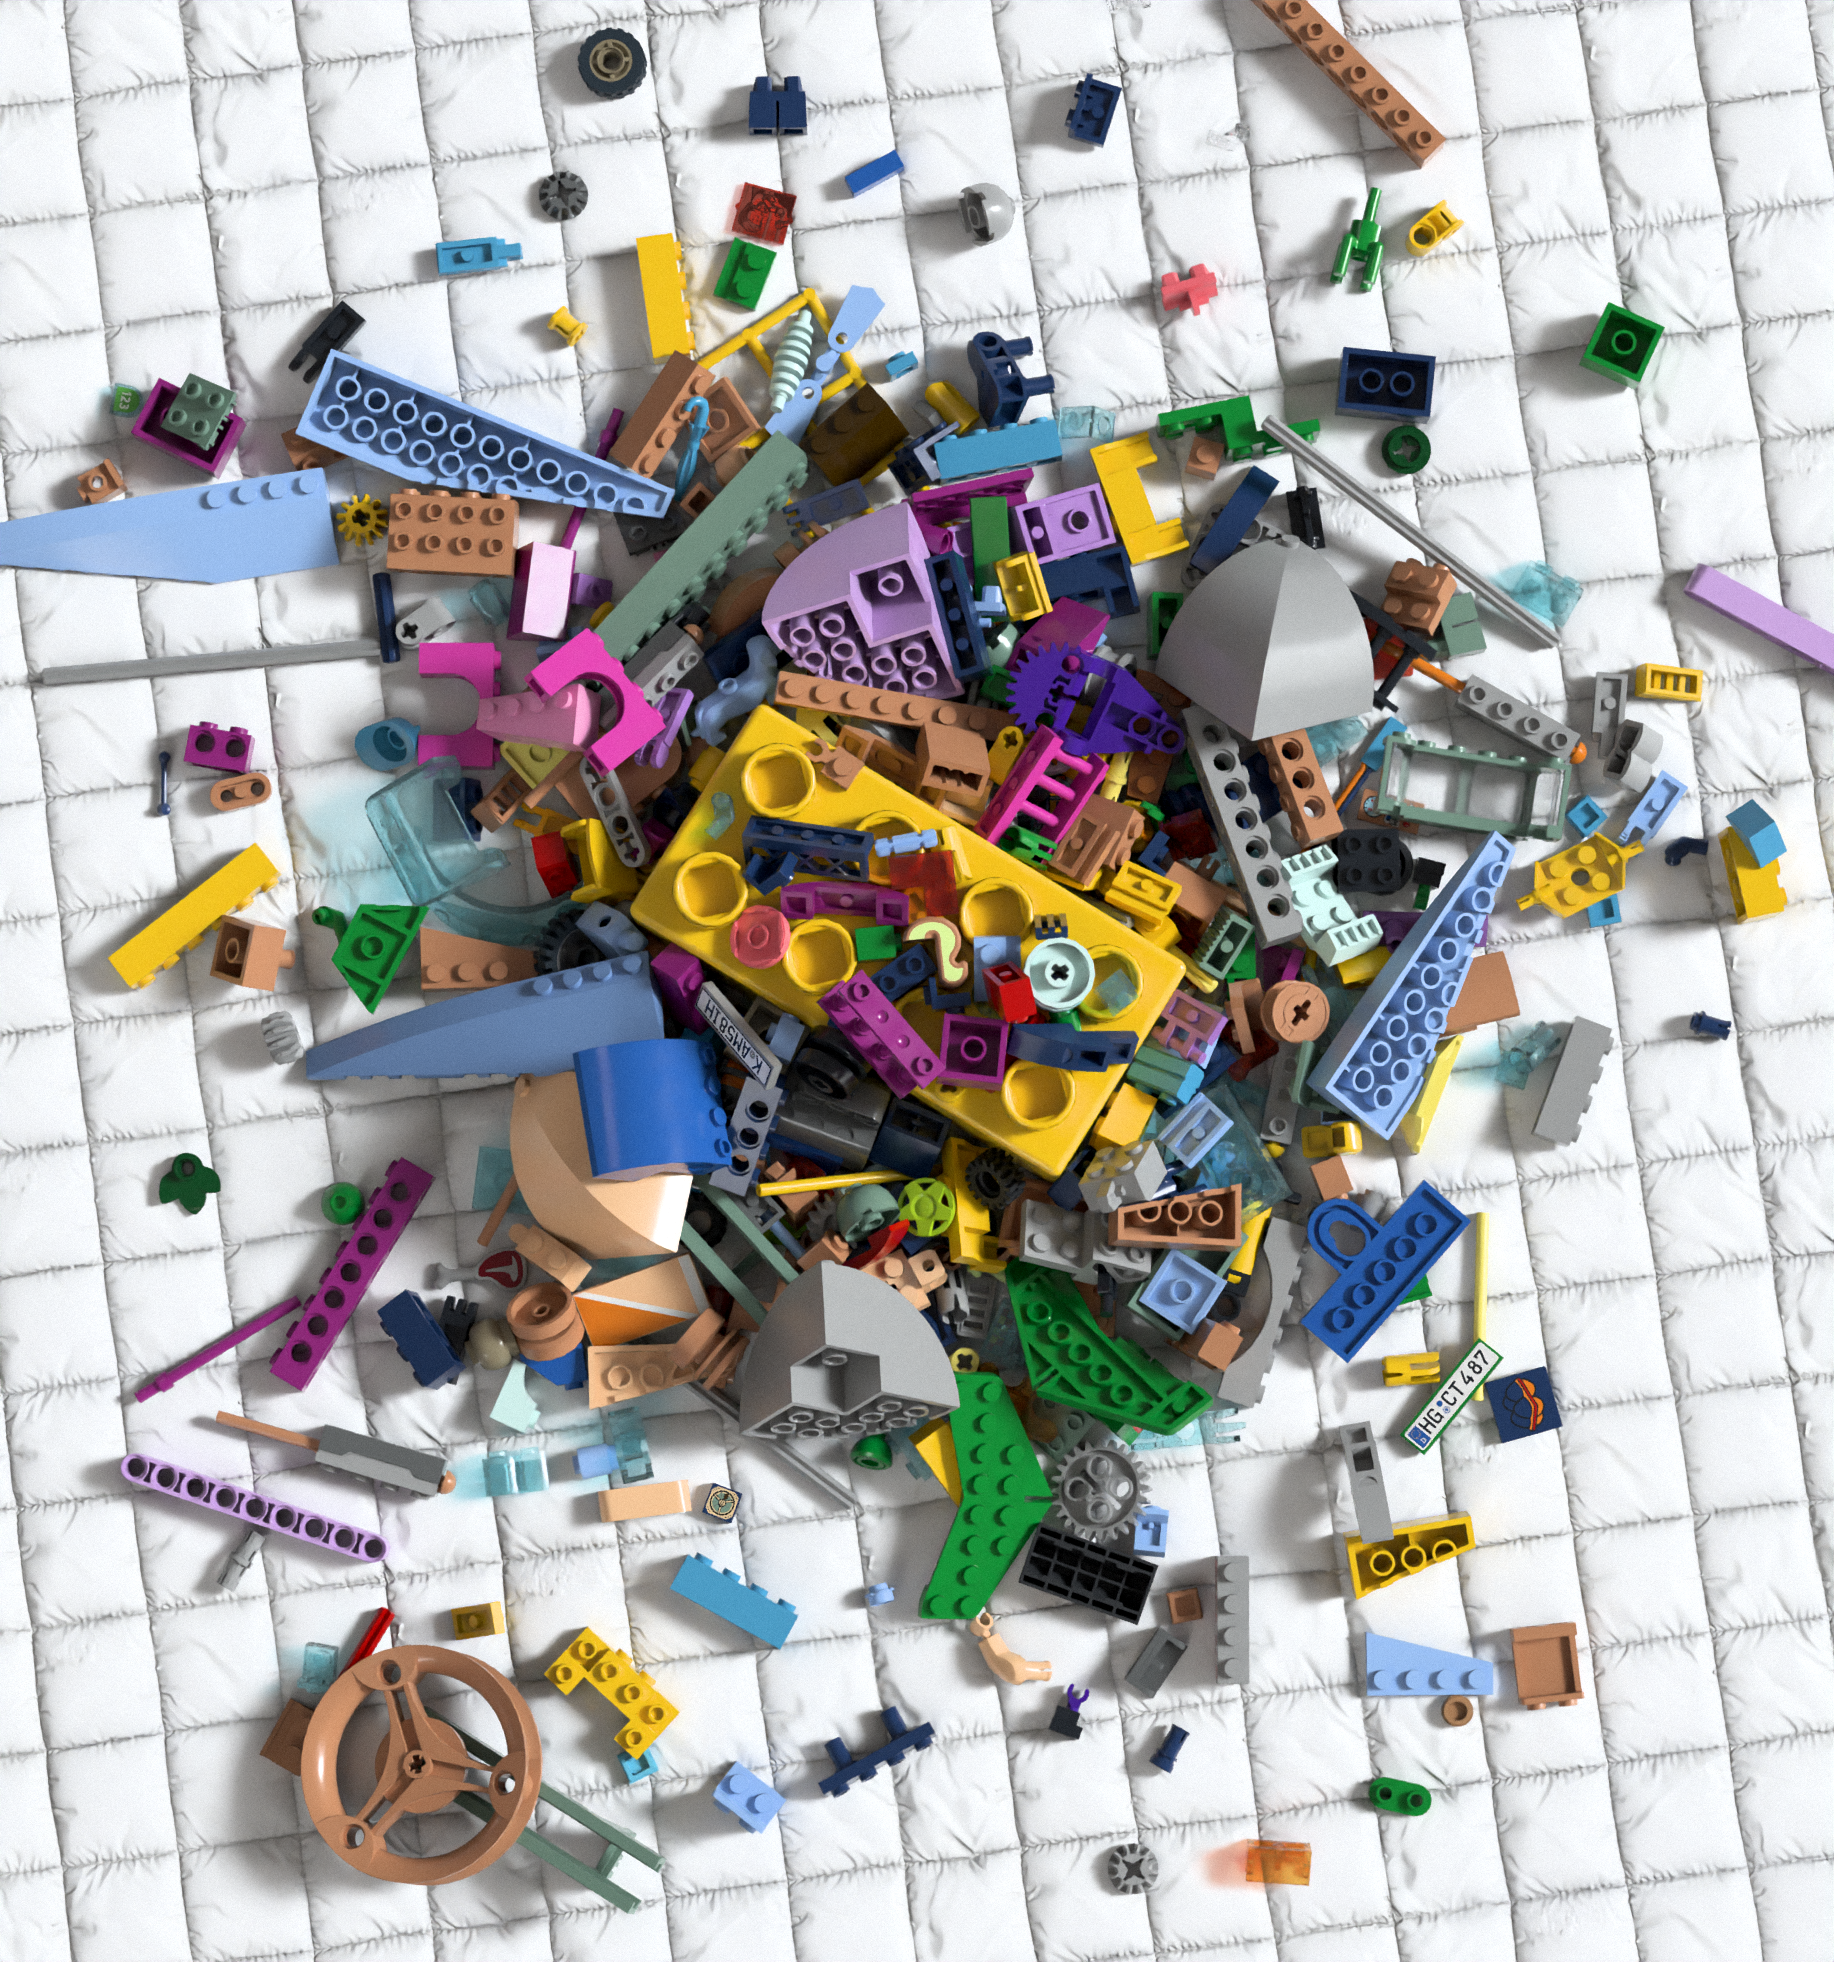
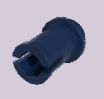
[1689,1011,1732,1041]

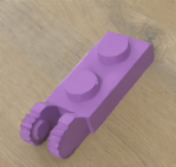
[634,688,694,768]

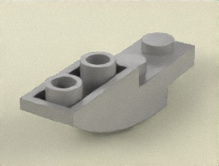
[1339,1421,1394,1544]

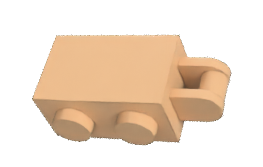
[509,1224,592,1292]

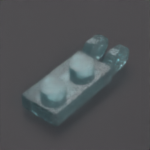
[1301,958,1354,1042]

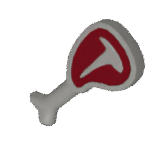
[433,1246,528,1292]

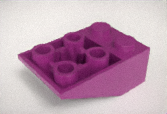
[1005,596,1110,699]

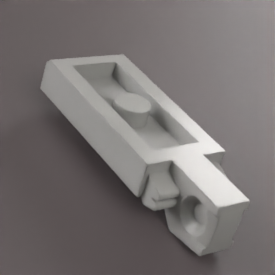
[1591,672,1628,760]

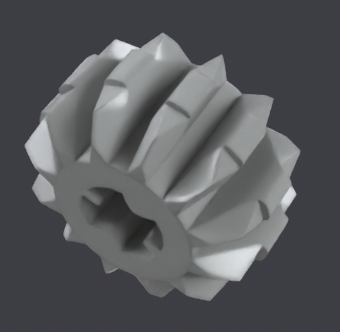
[261,1011,304,1065]

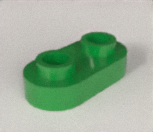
[1368,1777,1432,1816]

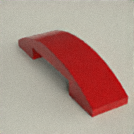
[803,1219,910,1272]

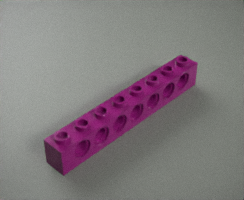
[269,1157,436,1392]

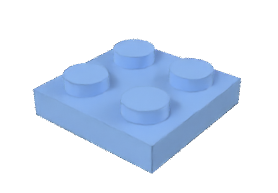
[1139,1249,1227,1335]

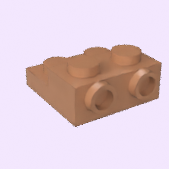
[1380,558,1457,636]

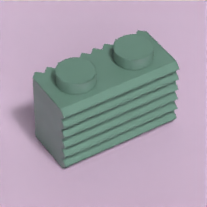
[1191,905,1256,980]

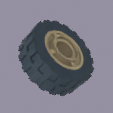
[577,27,647,100]

